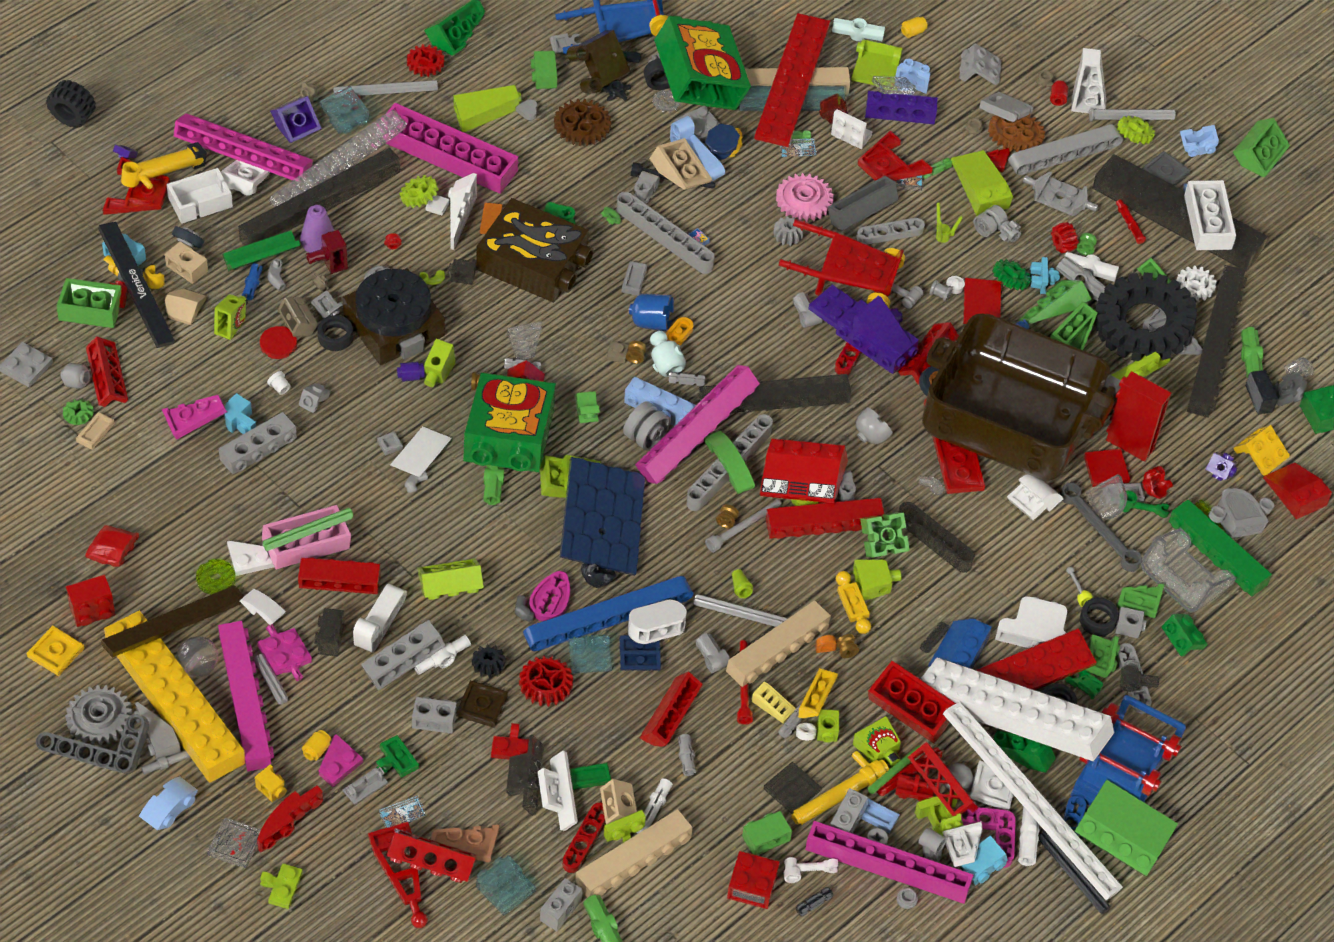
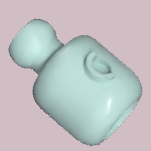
[650,331,686,377]

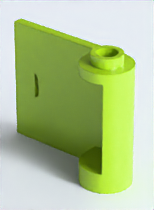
[851,39,903,89]

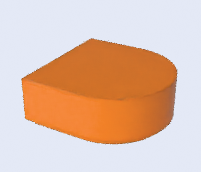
[815,635,837,653]

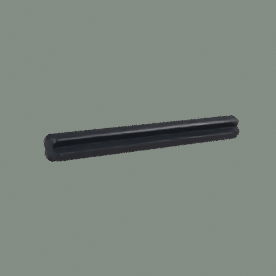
[1039,831,1110,914]

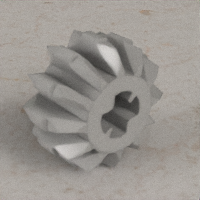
[773,216,804,246]

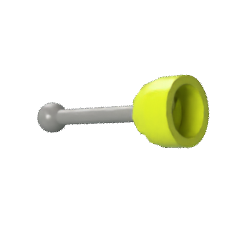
[1066,567,1094,607]

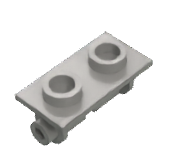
[342,767,388,805]

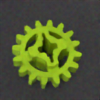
[1117,115,1155,145]
[399,175,439,208]

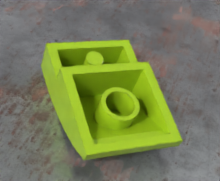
[540,455,602,498]

